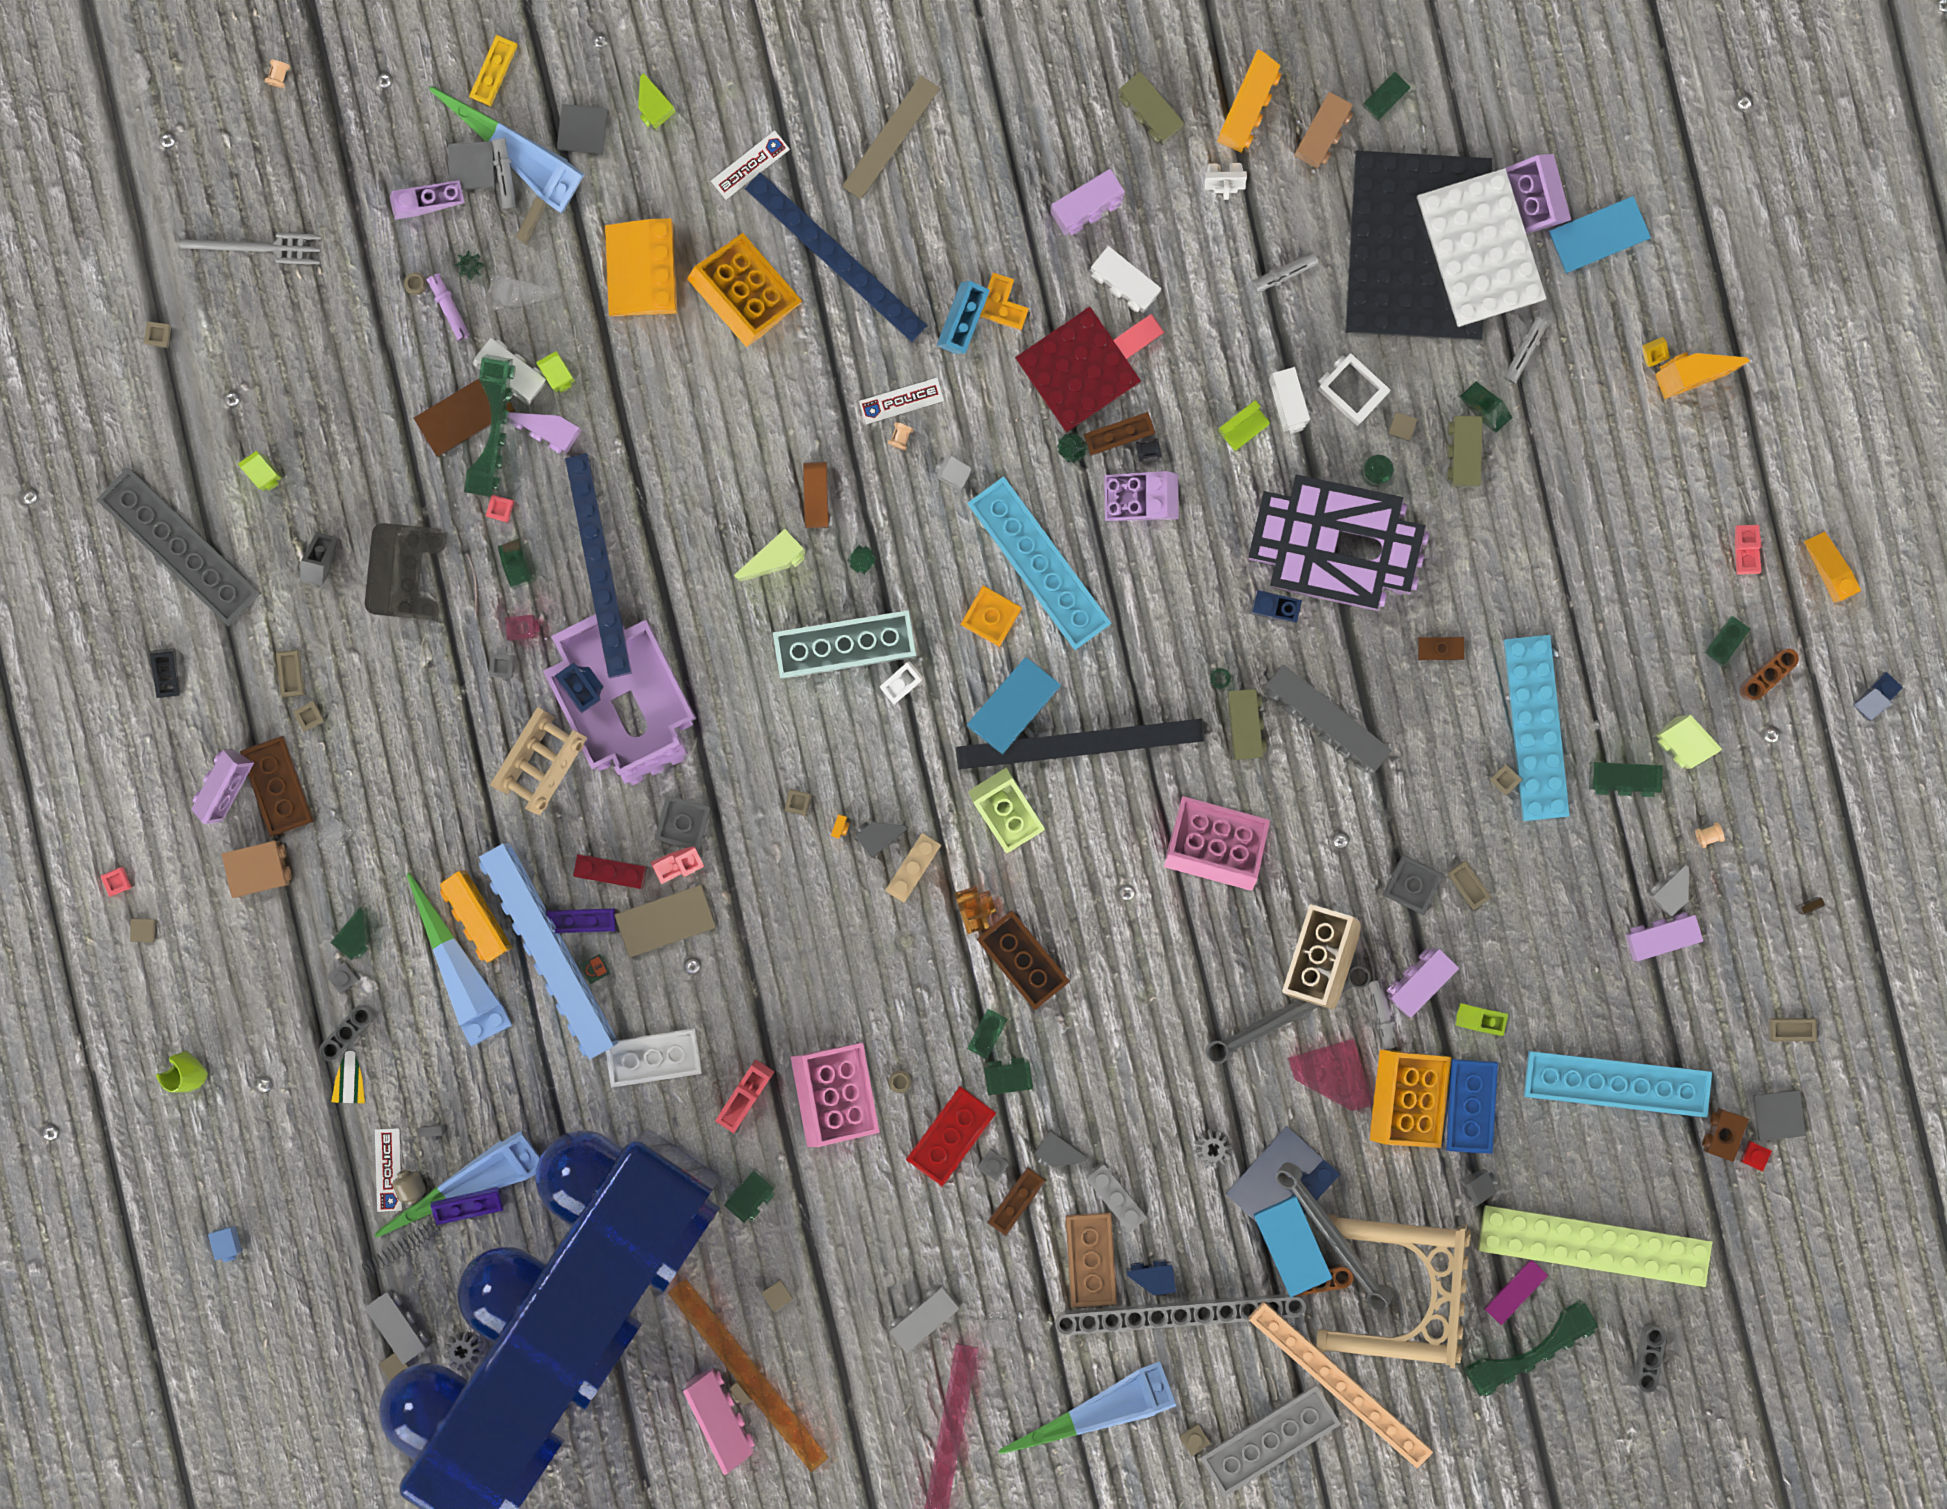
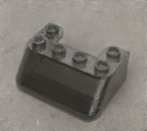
[365,523,448,623]

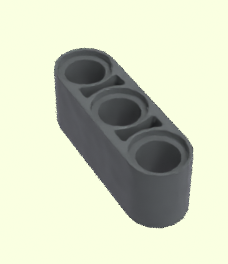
[320,1005,375,1061]
[1633,1323,1666,1393]

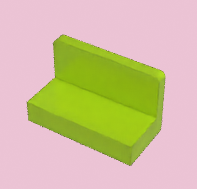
[1218,400,1270,451]

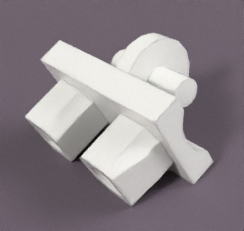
[1204,163,1247,200]

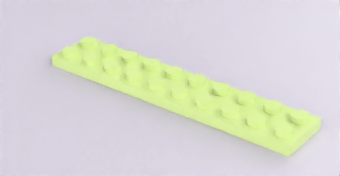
[1478,1205,1712,1287]

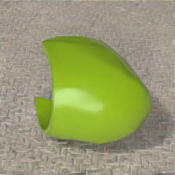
[155,1050,208,1093]

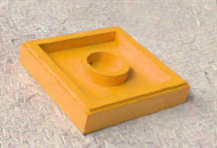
[960,585,1022,648]

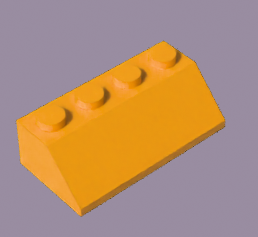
[1217,49,1282,153]
[440,870,513,963]

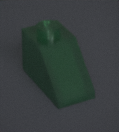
[1459,382,1513,433]
[498,539,535,589]
[330,907,370,960]

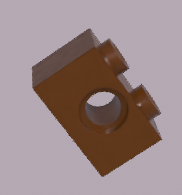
[1702,1108,1749,1162]

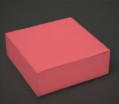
[486,495,515,523]
[101,867,132,897]

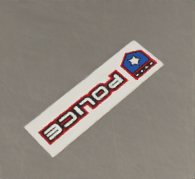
[711,130,790,200]
[859,378,944,424]
[375,1129,402,1212]

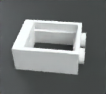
[1317,353,1391,426]
[1269,367,1310,434]

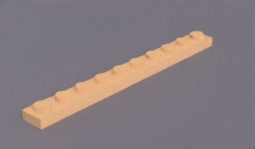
[1248,1301,1433,1469]

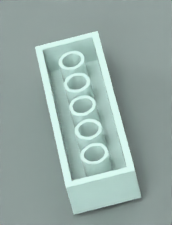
[773,610,916,679]

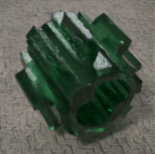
[455,250,485,280]
[1057,433,1087,463]
[847,545,877,575]

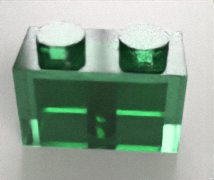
[984,1057,1033,1096]
[724,1168,776,1223]

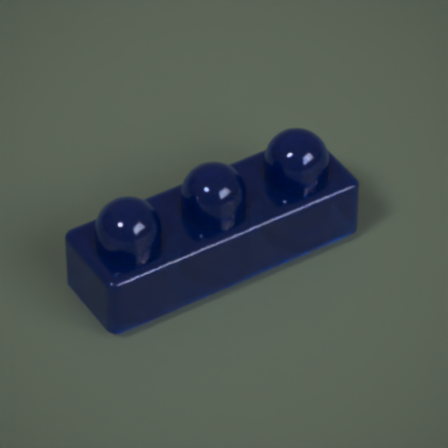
[379,1130,721,1509]

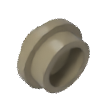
[404,272,427,295]
[889,1070,911,1093]

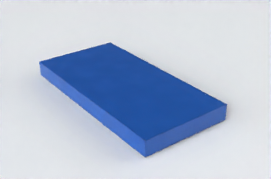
[1446,1059,1498,1154]

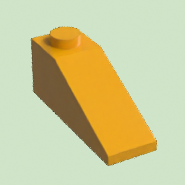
[1804,531,1861,603]

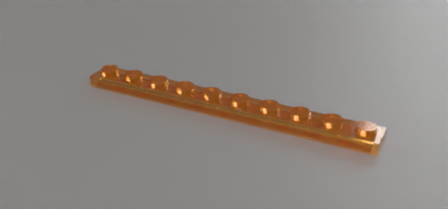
[668,1278,829,1472]

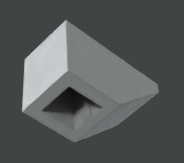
[935,454,972,491]
[1649,865,1689,916]

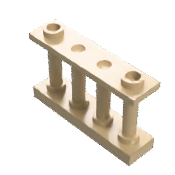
[490,707,588,816]

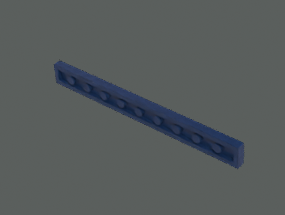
[745,172,927,343]
[565,453,632,679]

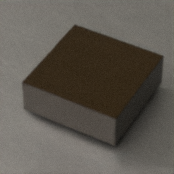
[1795,897,1825,915]

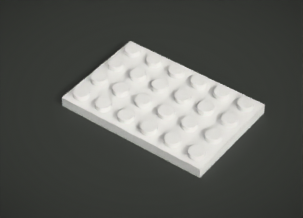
[1417,168,1546,327]

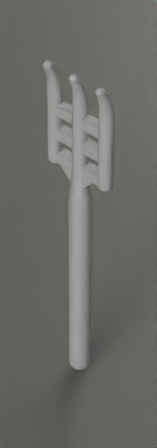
[179,233,321,264]

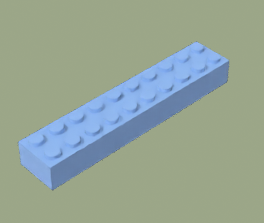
[479,843,619,1060]

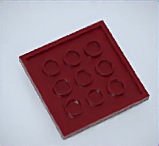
[1015,306,1141,433]

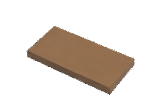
[1065,1212,1117,1307]

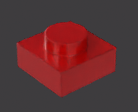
[1740,1141,1772,1172]

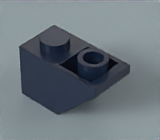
[1250,590,1302,623]
[1126,1259,1176,1295]

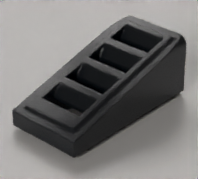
[150,648,180,698]

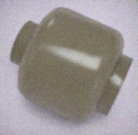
[392,1169,426,1205]

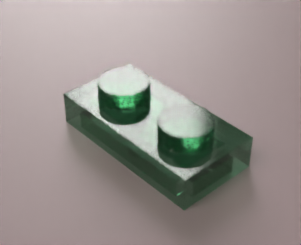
[1362,72,1411,121]
[1704,616,1751,666]
[967,1008,1008,1059]

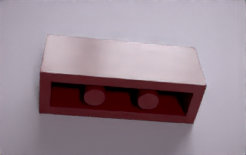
[573,854,647,889]

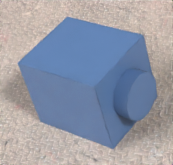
[208,1225,242,1263]

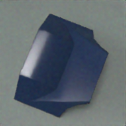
[555,663,604,714]

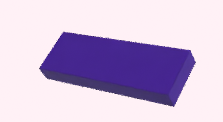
[546,908,616,933]
[430,1187,504,1225]

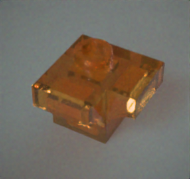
[954,886,996,934]

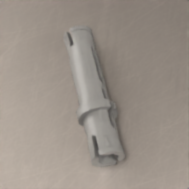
[491,138,517,209]
[1251,251,1319,294]
[1503,317,1549,384]
[1368,979,1398,1050]

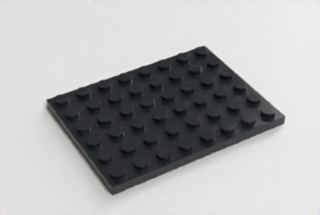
[1345,150,1492,341]

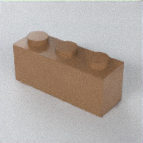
[1294,92,1354,169]

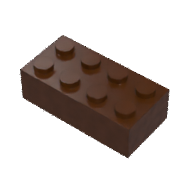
[976,910,1070,1010]

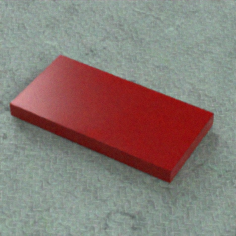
[906,1086,997,1187]

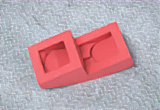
[1114,314,1165,359]
[1735,525,1761,575]
[650,846,704,884]

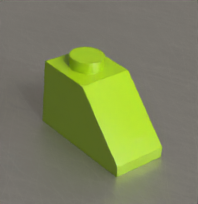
[638,73,676,130]
[536,351,575,393]
[238,451,282,491]
[1455,1003,1508,1036]

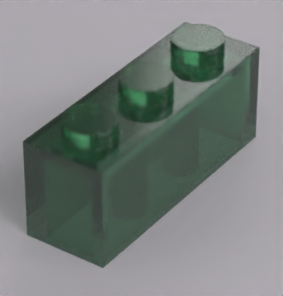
[1589,762,1663,797]

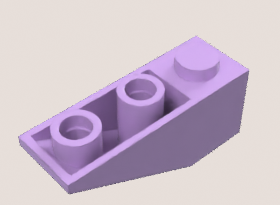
[390,180,464,220]
[506,413,582,454]

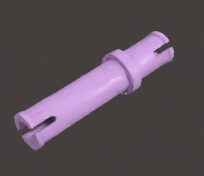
[426,273,471,341]

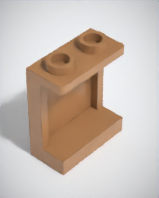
[221,841,292,898]

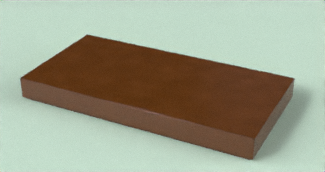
[413,374,516,457]
[240,736,314,837]

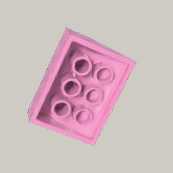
[1164,796,1270,891]
[791,1043,880,1147]
[683,1367,755,1475]

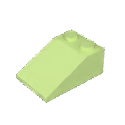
[734,529,806,582]
[1656,715,1722,769]
[968,767,1045,853]

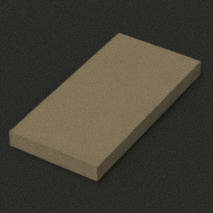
[615,885,716,958]

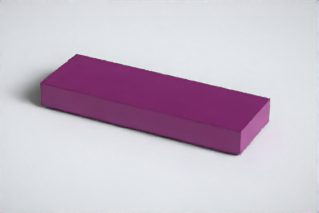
[1483,1259,1548,1325]

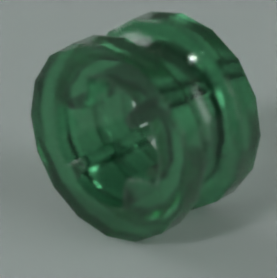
[1210,668,1231,689]

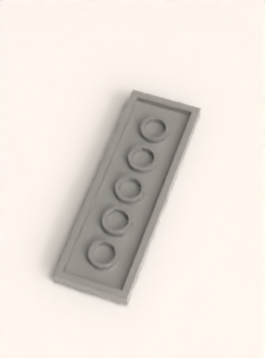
[1199,1384,1341,1497]

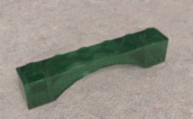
[464,354,516,497]
[1463,1299,1599,1397]

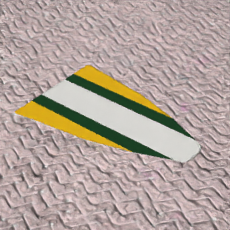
[331,1051,365,1104]

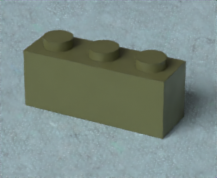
[1118,71,1184,145]
[1446,416,1482,487]
[1227,689,1266,760]

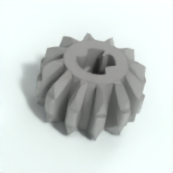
[1193,1129,1232,1169]
[443,1331,482,1370]

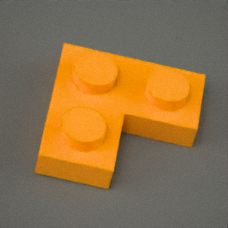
[980,272,1029,331]

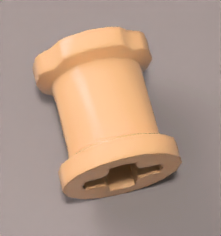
[264,59,290,88]
[887,422,914,451]
[1695,822,1725,849]

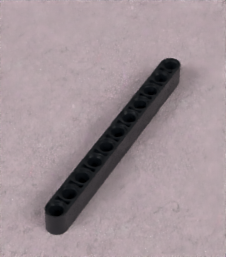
[955,719,1205,770]

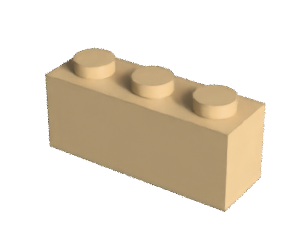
[885,833,941,903]

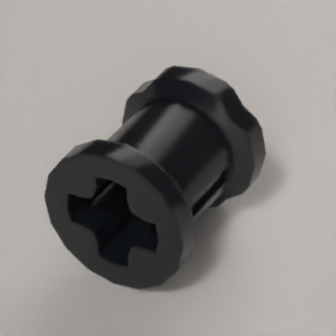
[1136,438,1162,462]

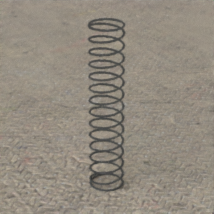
[362,1219,440,1278]

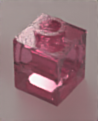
[505,615,540,642]

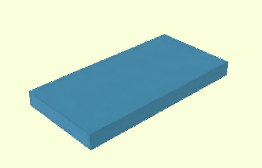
[1548,196,1651,274]
[967,657,1061,754]
[1253,1195,1332,1298]

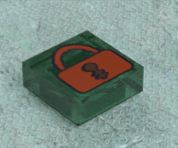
[580,953,611,985]

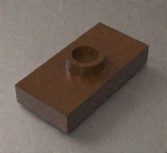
[1417,637,1464,661]

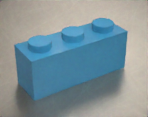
[936,281,990,355]

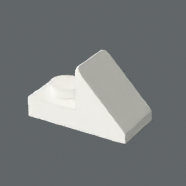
[880,661,924,704]

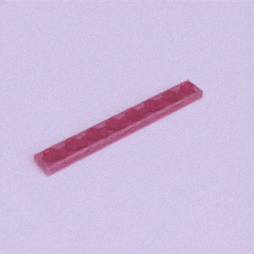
[925,1343,978,1509]

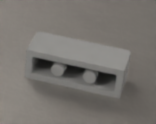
[1085,1162,1147,1233]
[889,1285,960,1353]
[365,1289,430,1365]

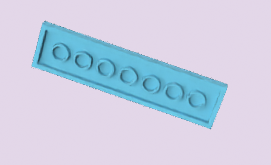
[967,476,1112,651]
[1504,635,1570,821]
[1524,1051,1712,1117]

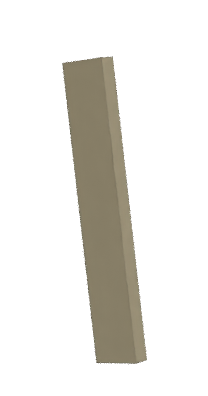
[842,75,940,200]

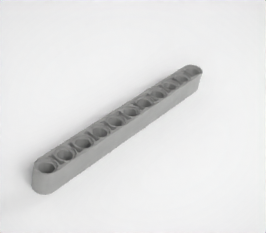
[1055,1294,1306,1335]

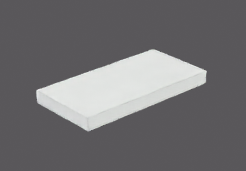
[606,1028,702,1088]

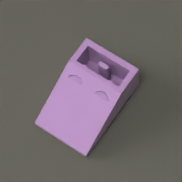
[1105,471,1179,521]

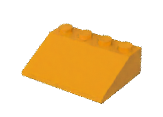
[605,218,677,316]
[687,233,802,347]
[1655,352,1750,399]
[1369,1049,1451,1148]

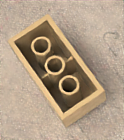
[1282,904,1360,1009]

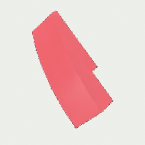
[715,1059,775,1134]

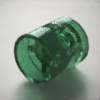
[1360,454,1394,487]

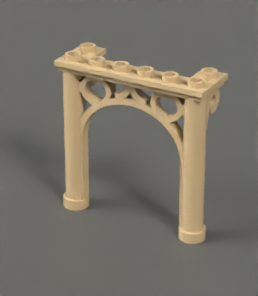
[1316,1214,1471,1369]

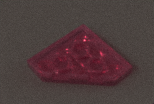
[1288,1038,1373,1111]

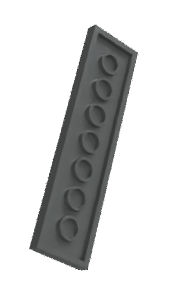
[96,467,261,626]

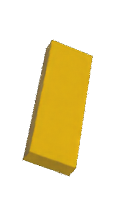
[469,35,518,107]

